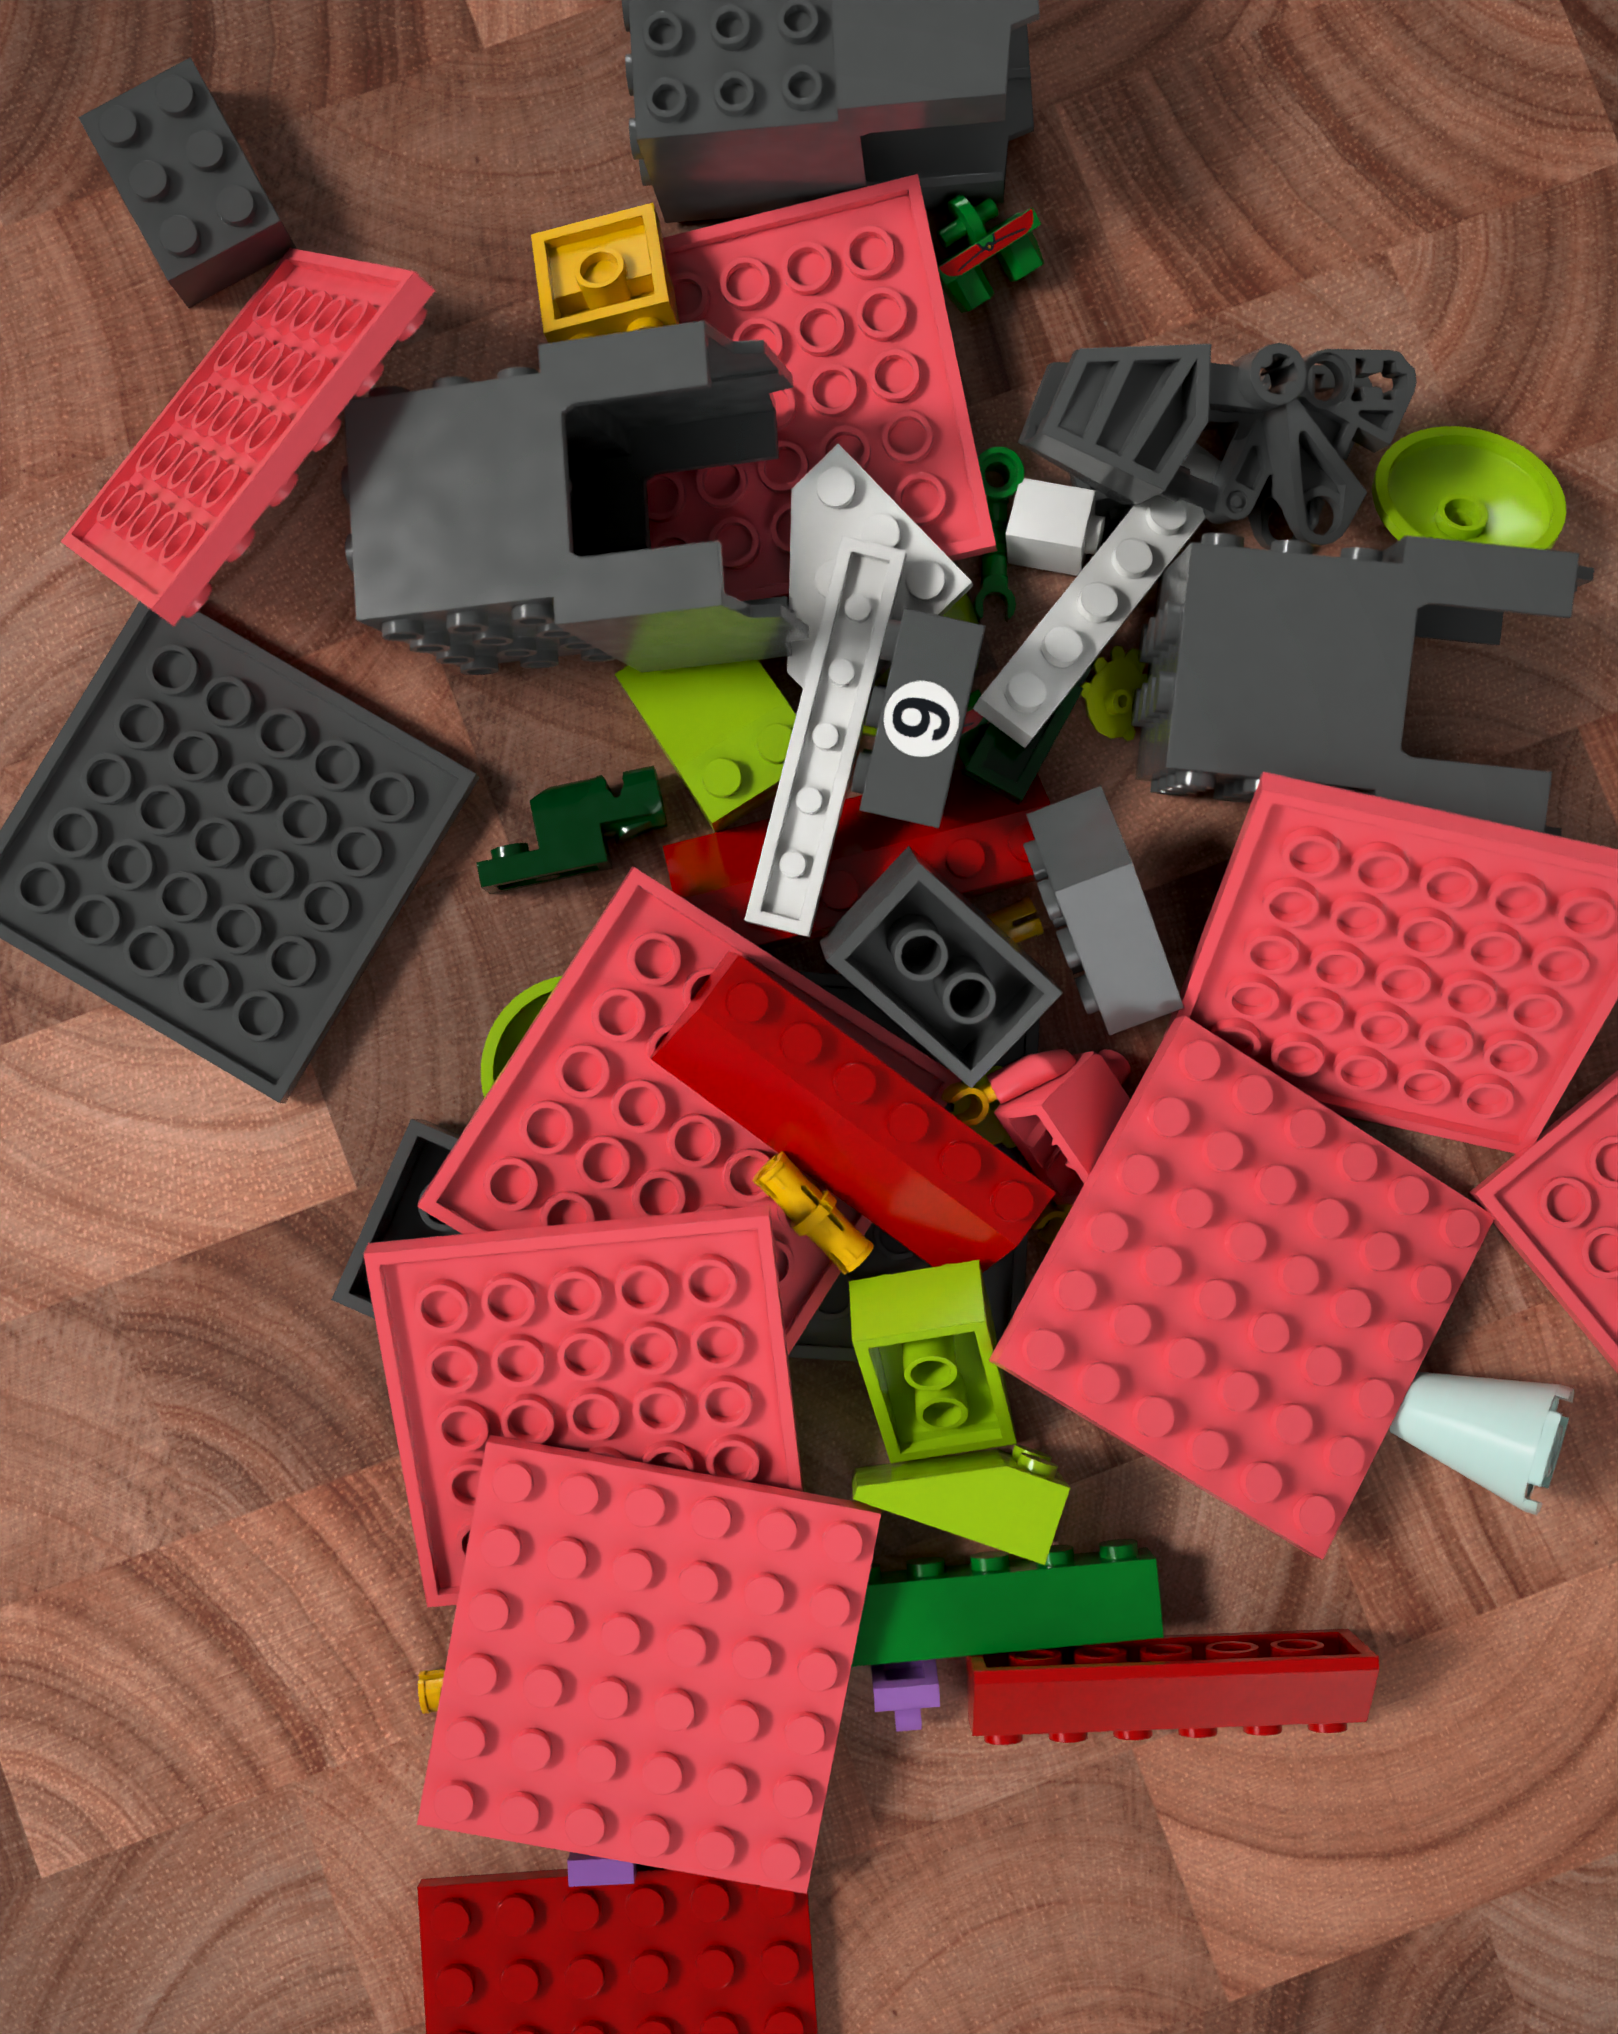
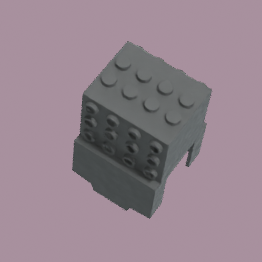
[622,0,1040,223]
[341,321,810,675]
[1131,533,1594,837]

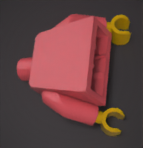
[942,1049,1131,1245]

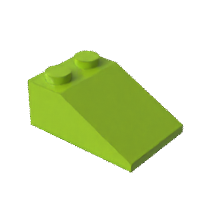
[615,660,796,832]
[849,1260,1017,1464]
[851,1444,1070,1565]

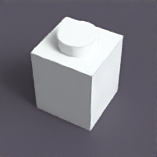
[1006,478,1105,576]

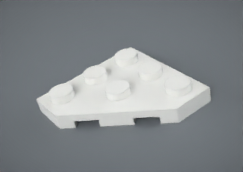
[787,443,973,688]

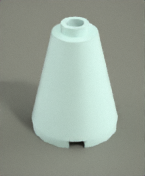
[1390,1372,1574,1515]

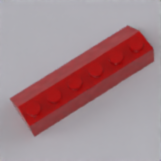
[663,769,1051,951]
[650,951,1056,1273]
[966,1629,1379,1745]

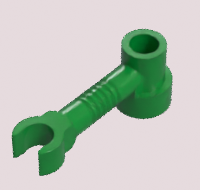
[973,447,1024,622]

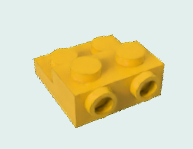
[531,203,680,343]

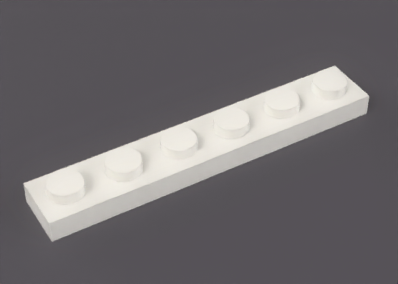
[973,442,1221,748]
[744,536,907,938]

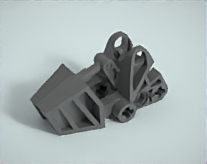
[1018,343,1417,550]

